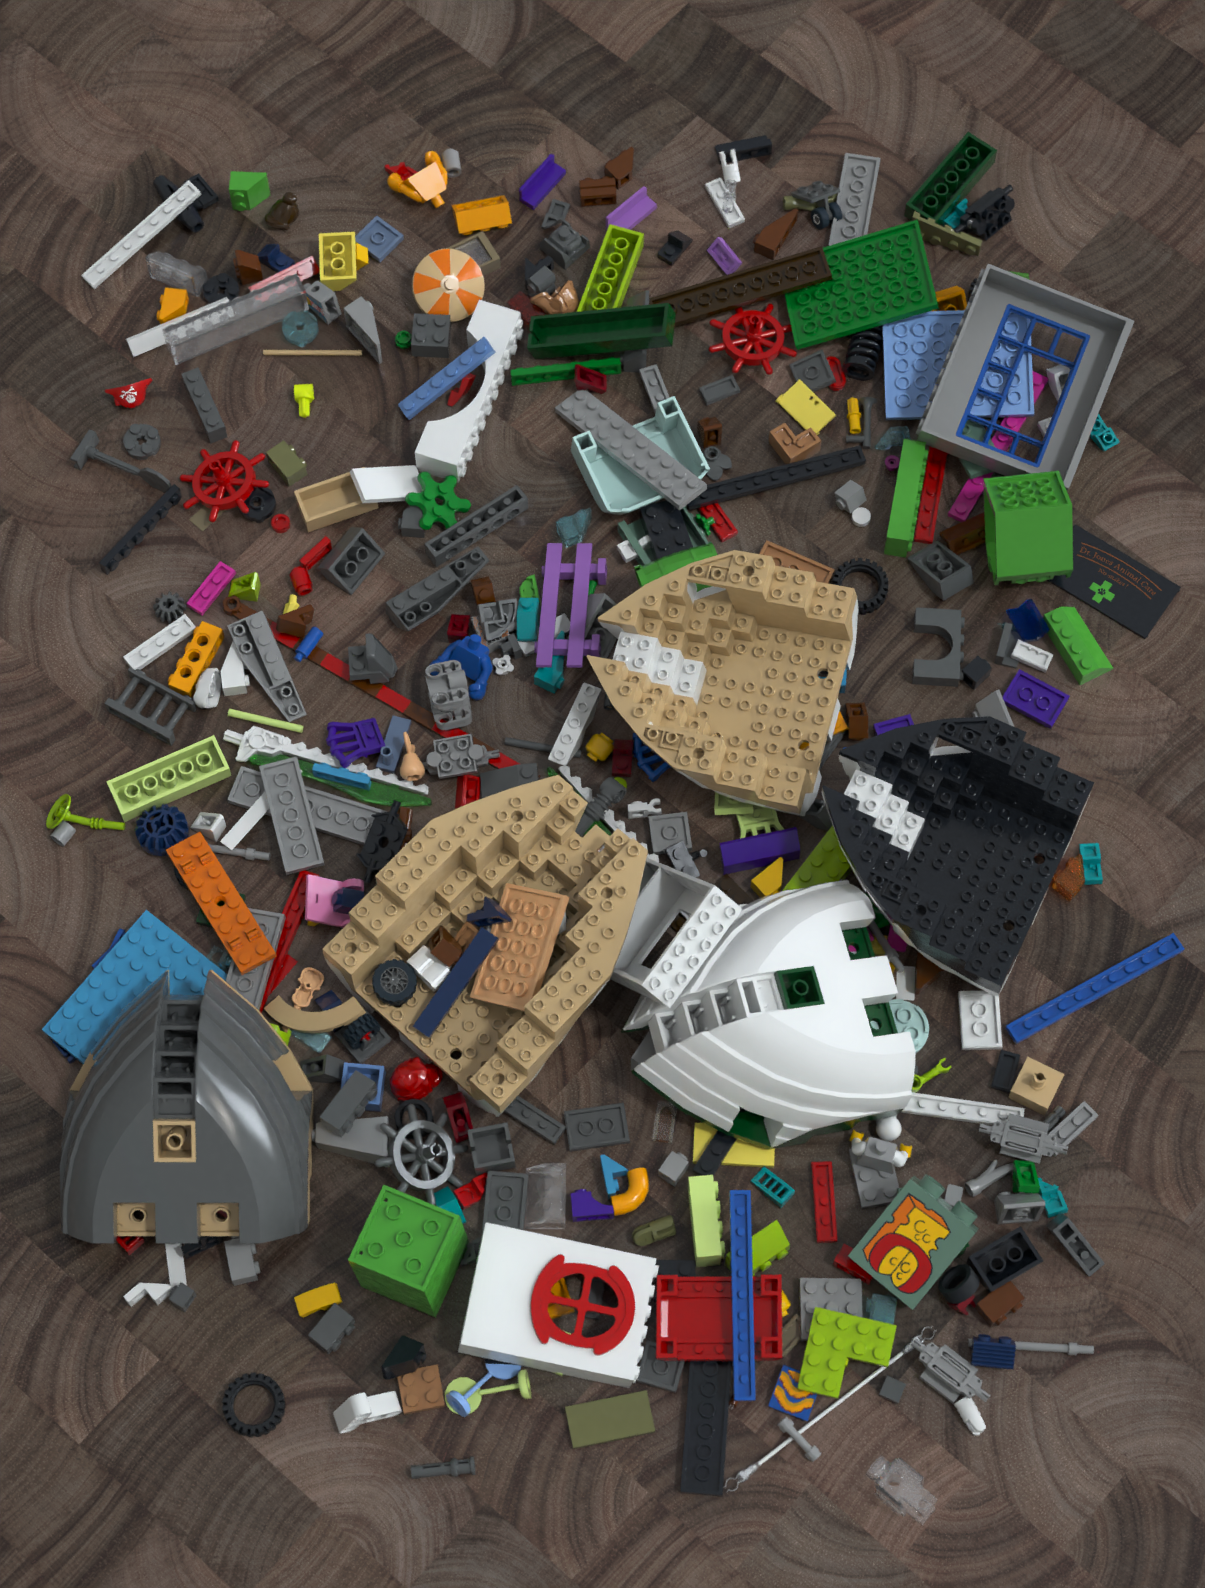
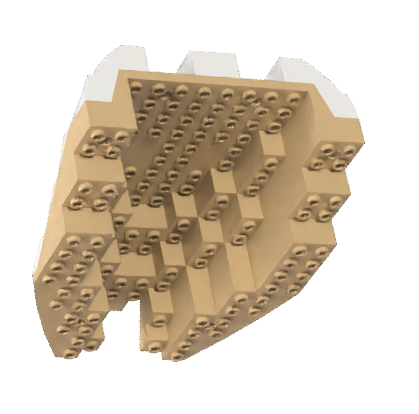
[322,775,648,1117]

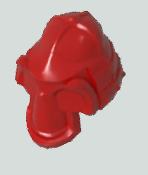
[390,1057,442,1102]

